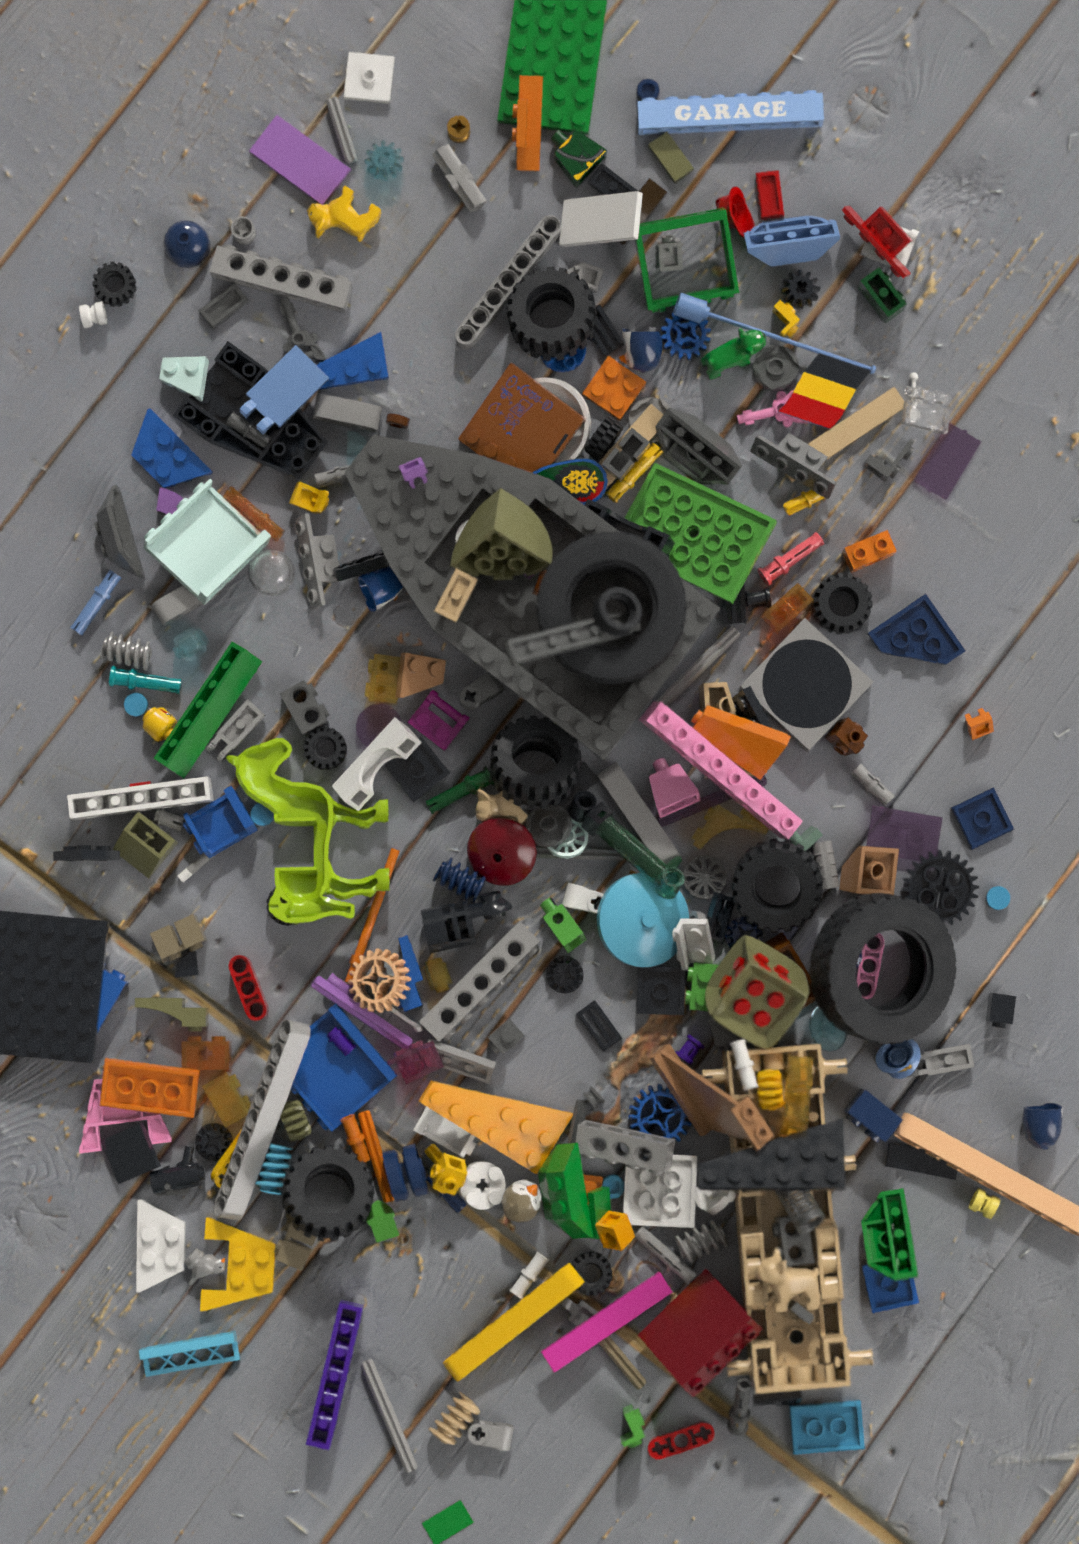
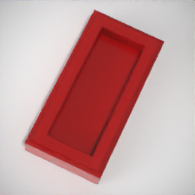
[755,170,784,220]

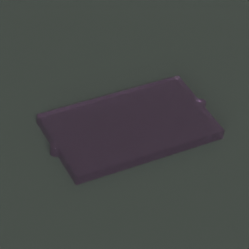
[913,422,981,500]

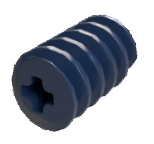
[432,857,486,904]

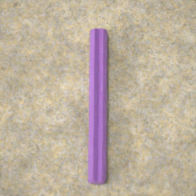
[311,976,413,1051]

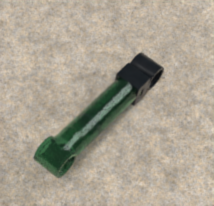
[568,790,685,899]

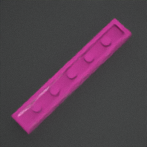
[540,1272,672,1373]

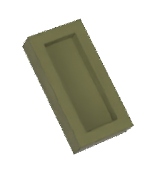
[648,132,694,183]

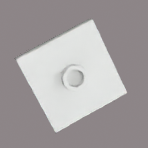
[344,52,395,104]

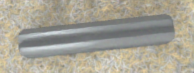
[326,97,357,164]

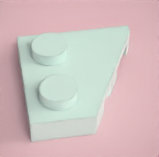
[159,356,209,401]

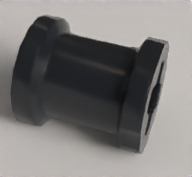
[745,587,772,611]

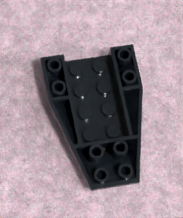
[173,341,328,480]

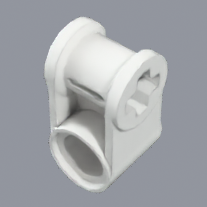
[562,883,604,914]

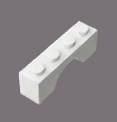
[332,718,421,811]

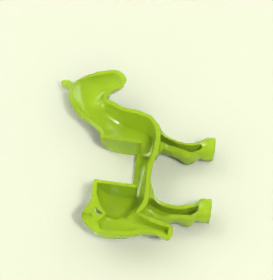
[226,738,390,924]

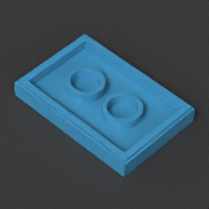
[789,1400,865,1455]

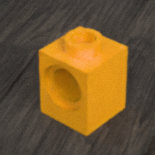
[595,1210,635,1251]

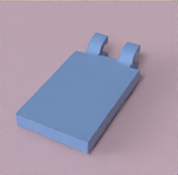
[240,345,329,435]

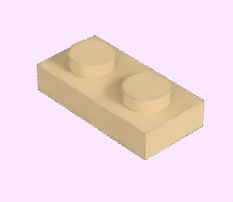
[435,568,478,623]

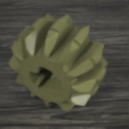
[280,1099,312,1141]

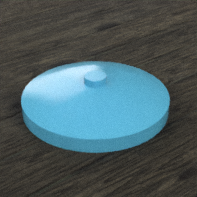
[597,873,689,967]

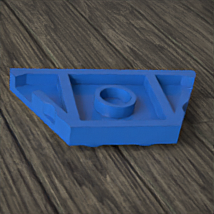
[131,408,213,489]

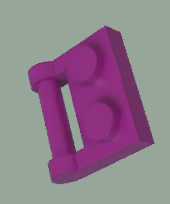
[407,689,470,752]

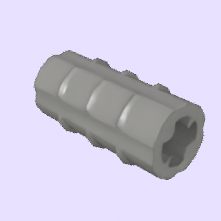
[811,840,840,890]

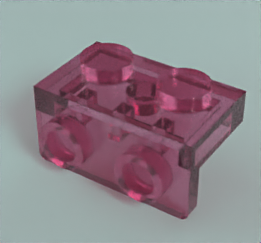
[387,1040,444,1084]

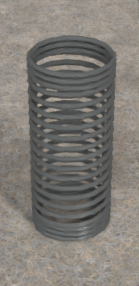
[775,1191,825,1233]

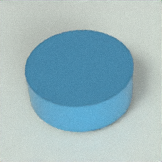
[124,693,148,717]
[251,803,274,826]
[986,886,1010,910]
[602,1174,624,1199]

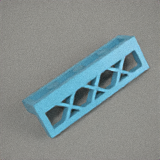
[139,1331,240,1377]

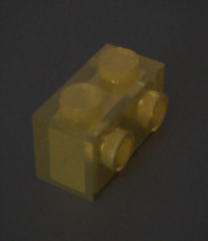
[365,654,400,706]
[202,1072,252,1128]

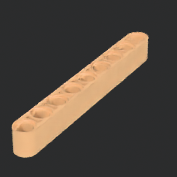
[893,1113,1079,1236]

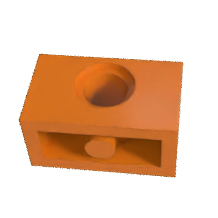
[842,530,897,573]

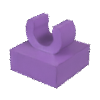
[399,457,428,488]

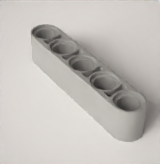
[597,762,681,870]

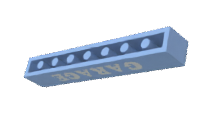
[637,90,824,135]

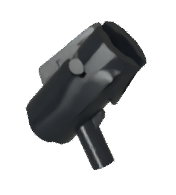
[150,1146,206,1196]

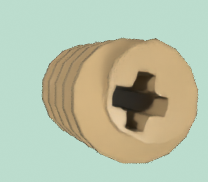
[429,1392,480,1445]

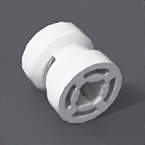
[79,301,107,329]

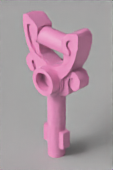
[737,389,809,428]

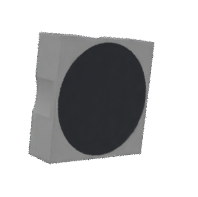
[739,618,873,752]

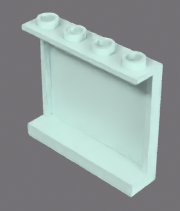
[143,479,271,605]

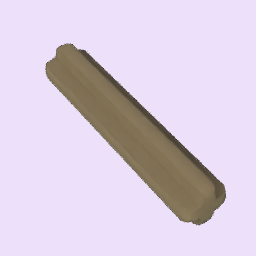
[599,1336,647,1390]

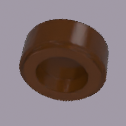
[386,413,410,429]

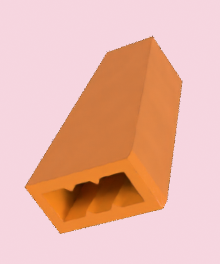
[691,705,791,780]

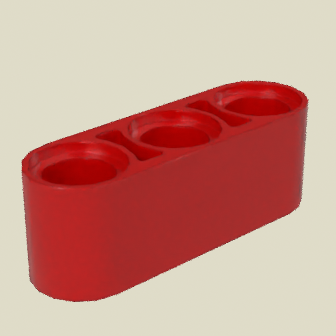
[228,955,269,1021]

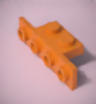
[512,76,543,171]

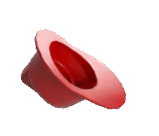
[715,186,755,238]

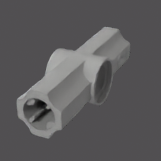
[432,144,487,213]

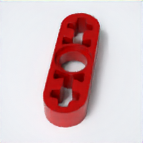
[648,1421,715,1460]

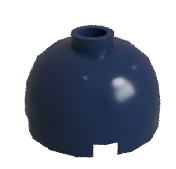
[163,220,211,268]

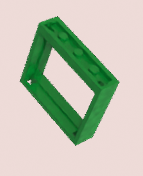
[635,207,740,313]

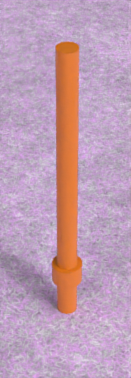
[345,848,400,982]

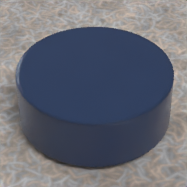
[636,79,660,101]

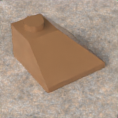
[839,846,899,895]

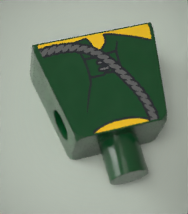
[550,130,607,188]

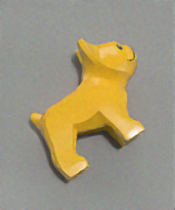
[307,185,381,242]

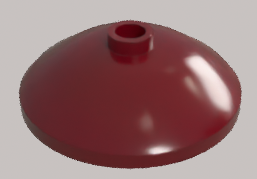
[467,817,537,886]

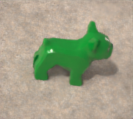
[701,328,766,380]

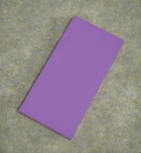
[249,115,351,205]

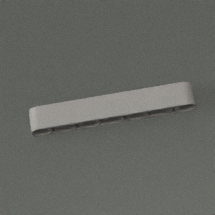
[455,215,561,350]

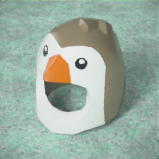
[501,1179,542,1223]

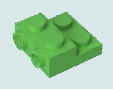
[685,962,719,1011]

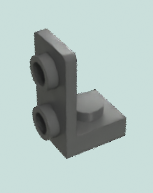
[863,439,915,482]

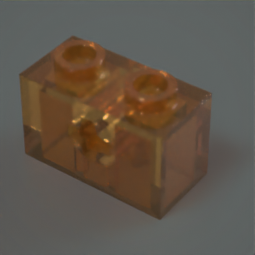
[761,583,814,634]
[182,1036,232,1070]

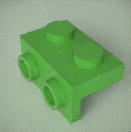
[620,1404,645,1448]

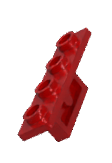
[841,205,913,278]

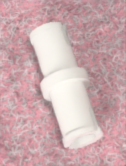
[730,1039,758,1091]
[509,1252,549,1299]

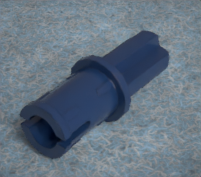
[425,1175,467,1213]

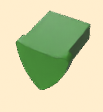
[366,1200,399,1243]

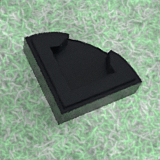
[175,951,199,978]

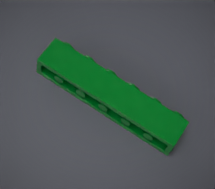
[154,641,263,778]

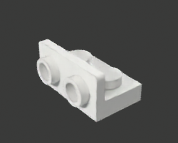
[673,919,715,970]

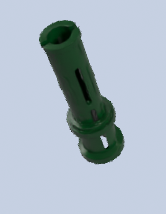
[425,766,494,814]

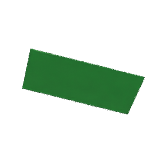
[422,1500,474,1544]

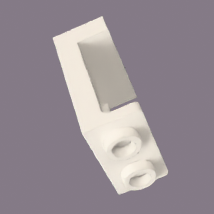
[414,1107,477,1158]

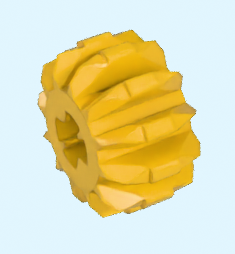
[757,1069,784,1110]

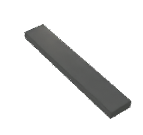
[503,610,641,666]

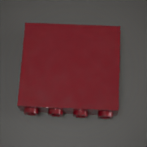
[638,1269,763,1398]

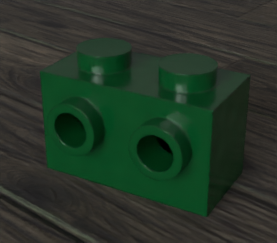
[858,267,907,324]

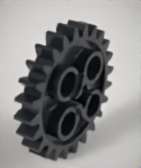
[902,849,979,925]

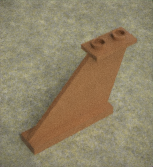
[649,1044,774,1150]

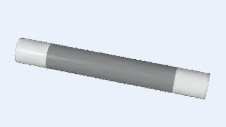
[177,853,214,883]

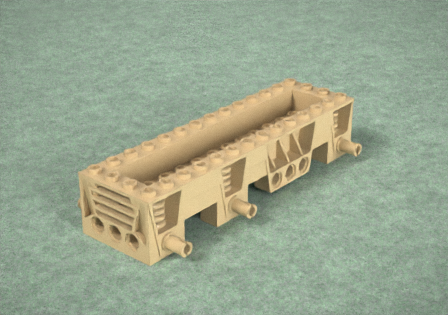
[702,1043,873,1394]

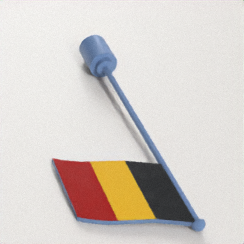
[673,292,876,429]

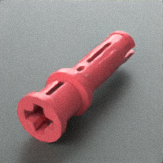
[757,532,824,586]

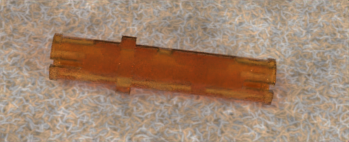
[223,486,285,542]

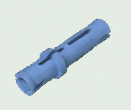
[70,569,122,636]

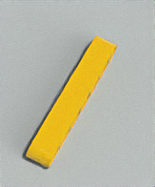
[442,1262,585,1382]

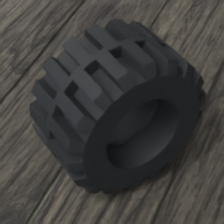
[812,573,873,635]

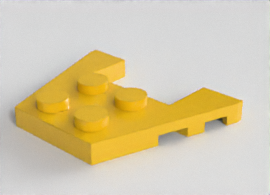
[200,1217,276,1311]

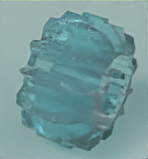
[365,140,404,181]

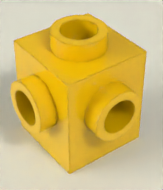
[430,1153,467,1196]

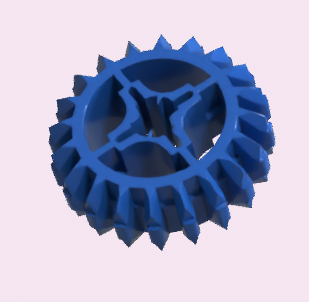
[628,1084,691,1142]

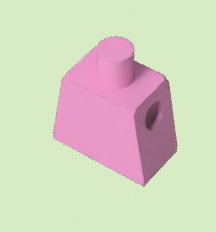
[649,758,701,818]

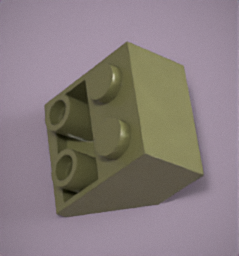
[112,811,179,879]

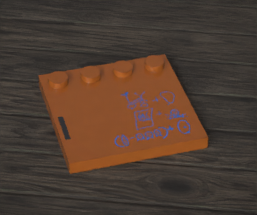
[458,363,586,473]

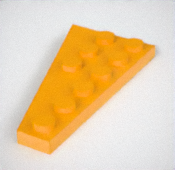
[418,1081,573,1175]

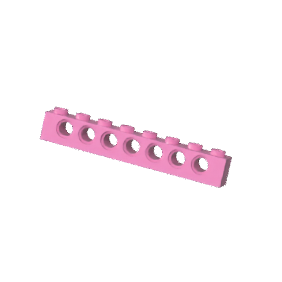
[639,701,803,840]

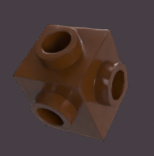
[825,717,868,756]

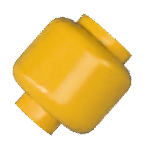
[142,707,177,742]

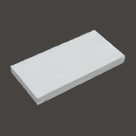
[559,191,643,247]

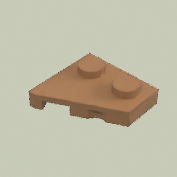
[395,653,446,698]

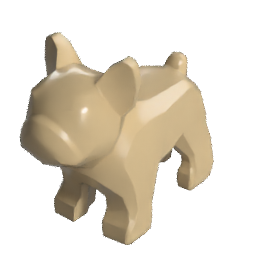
[476,789,528,825]
[755,1248,820,1312]

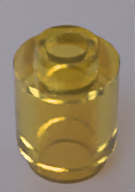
[423,957,453,994]

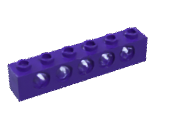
[306,1300,364,1450]

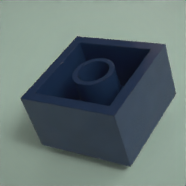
[843,1089,903,1143]

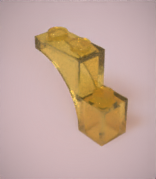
[691,805,769,850]
[780,1056,813,1136]

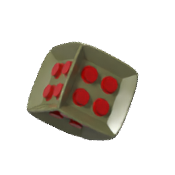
[705,935,809,1049]

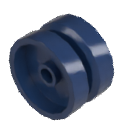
[382,1143,428,1203]

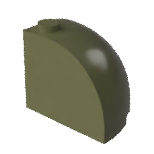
[450,488,552,580]

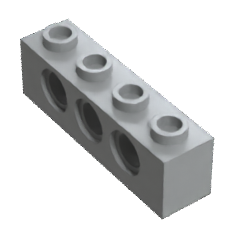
[576,1120,675,1174]

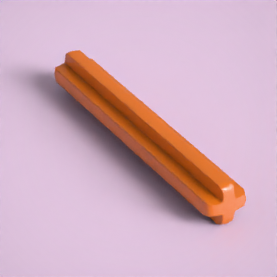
[358,1110,394,1203]

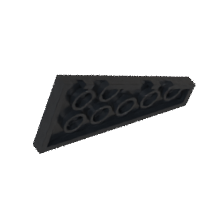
[698,1118,846,1191]

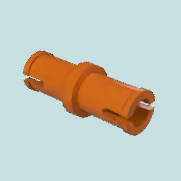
[340,1114,371,1162]

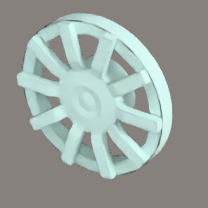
[547,817,588,859]

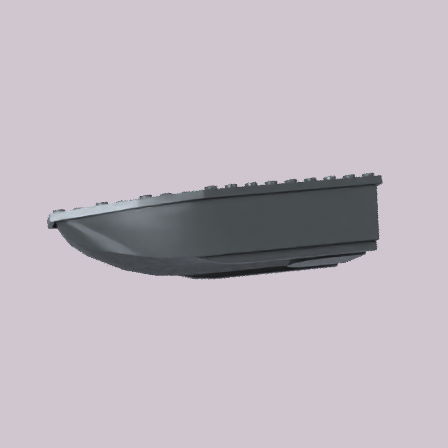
[345,435,721,760]

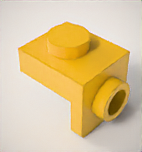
[772,300,800,338]
[289,482,329,514]

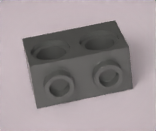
[280,680,329,737]
[772,1214,814,1267]

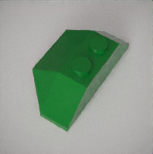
[538,1143,593,1239]
[861,1188,918,1281]

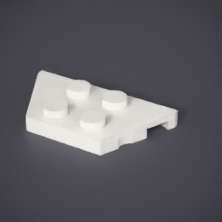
[136,1199,186,1292]

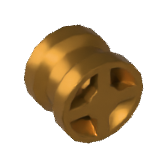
[447,115,470,143]

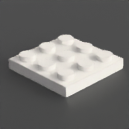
[623,1152,697,1228]

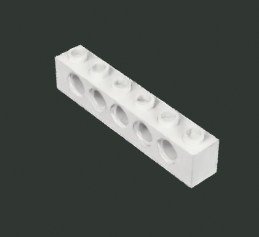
[67,776,214,820]

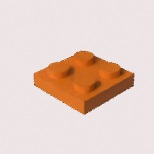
[582,356,647,421]

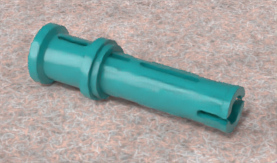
[109,665,182,694]

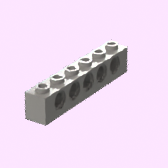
[209,244,353,314]
[419,921,540,1042]

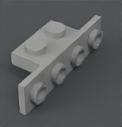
[294,514,339,610]

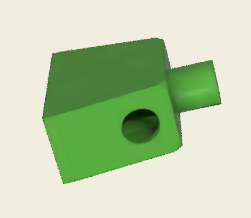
[540,897,587,953]

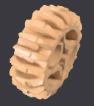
[347,948,411,1013]

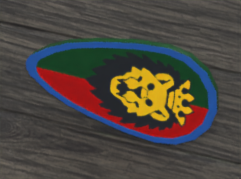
[532,458,608,505]

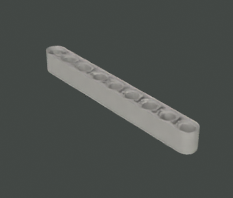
[214,1019,311,1221]

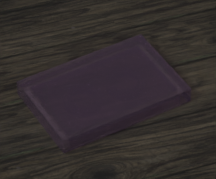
[866,806,943,862]

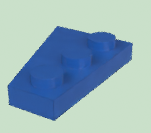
[317,332,389,390]

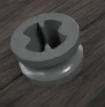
[583,1086,605,1109]

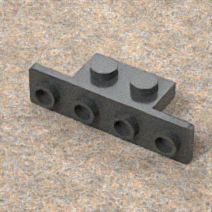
[750,433,836,499]

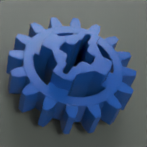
[661,313,711,361]

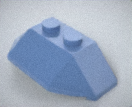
[744,215,840,267]

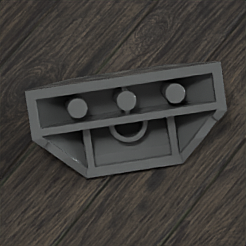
[655,407,742,484]
[94,485,145,578]

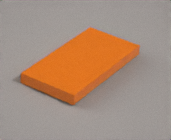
[100,1058,200,1118]

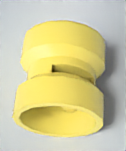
[968,1188,1001,1220]

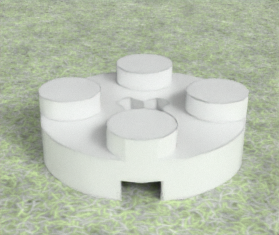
[458,1161,506,1210]
[695,1187,737,1215]

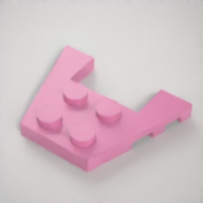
[79,1079,172,1154]

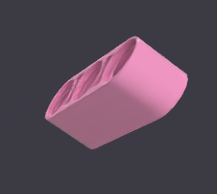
[856,933,884,1000]

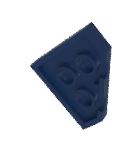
[867,594,966,665]

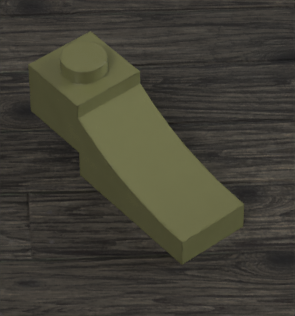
[135,998,209,1031]

